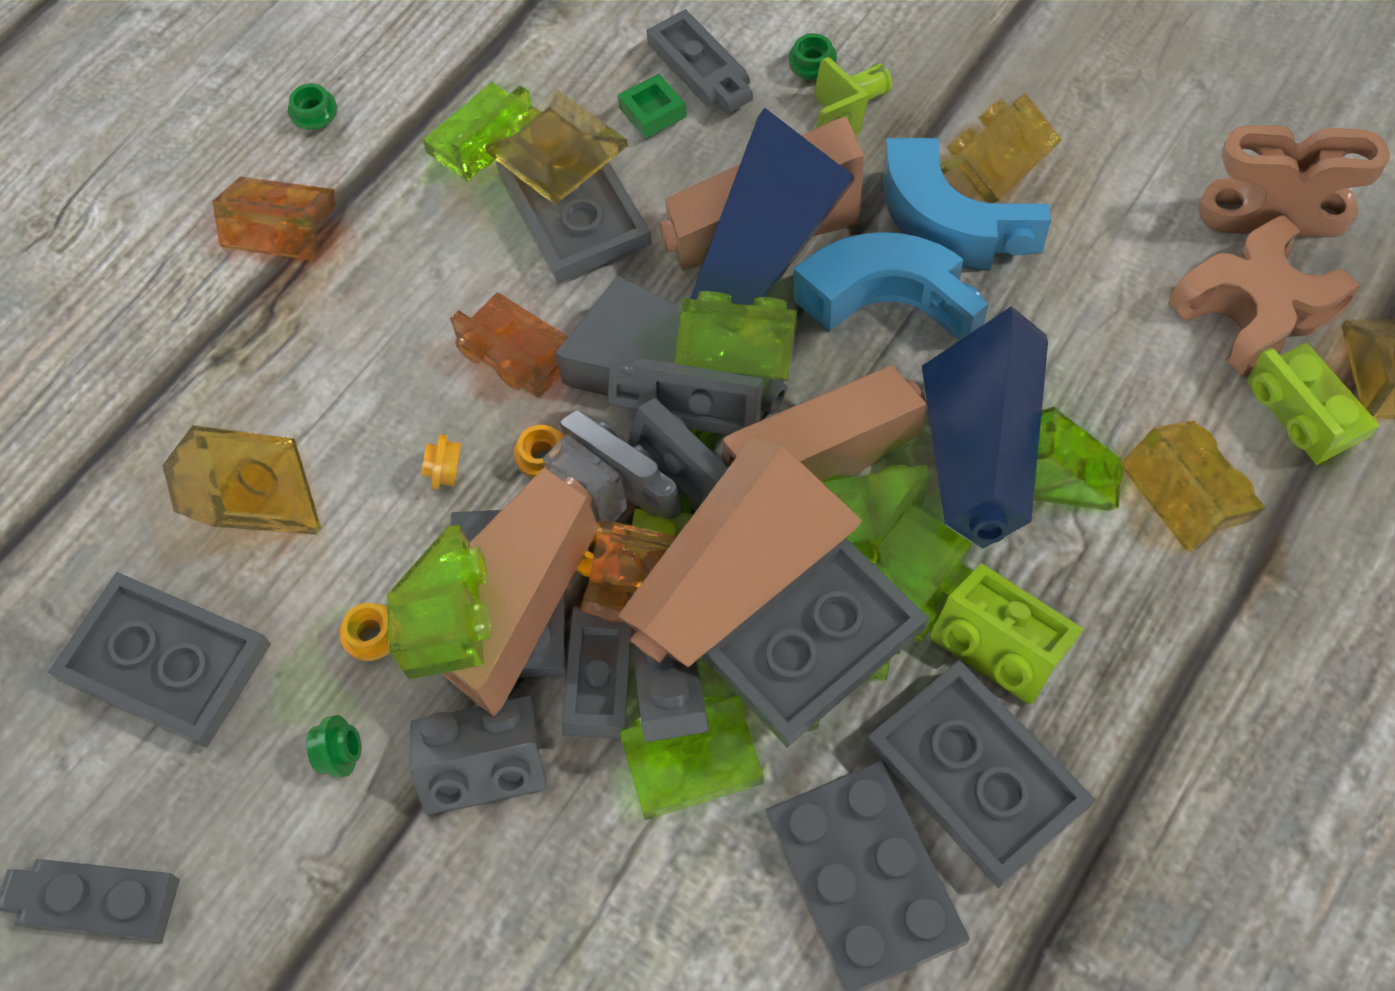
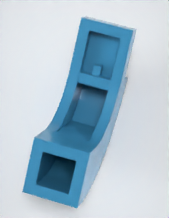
[883,138,1051,270]
[793,232,989,341]

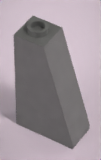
[555,275,788,421]

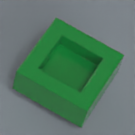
[618,73,686,139]

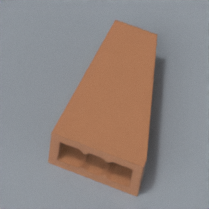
[659,117,864,270]
[723,365,927,490]
[618,437,862,667]
[391,468,599,717]

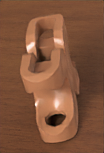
[1198,125,1390,237]
[1168,216,1361,376]

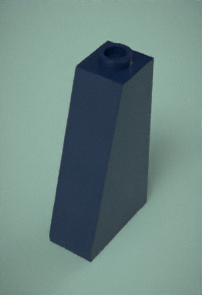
[688,108,855,336]
[922,306,1048,549]

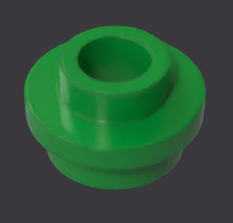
[789,33,837,80]
[288,83,337,130]
[306,715,362,778]

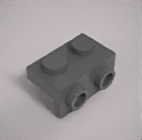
[409,695,547,815]

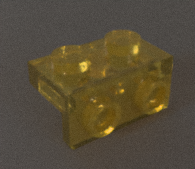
[940,93,1062,203]
[1121,420,1266,551]

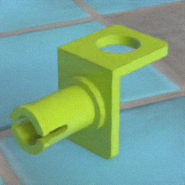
[814,57,892,135]

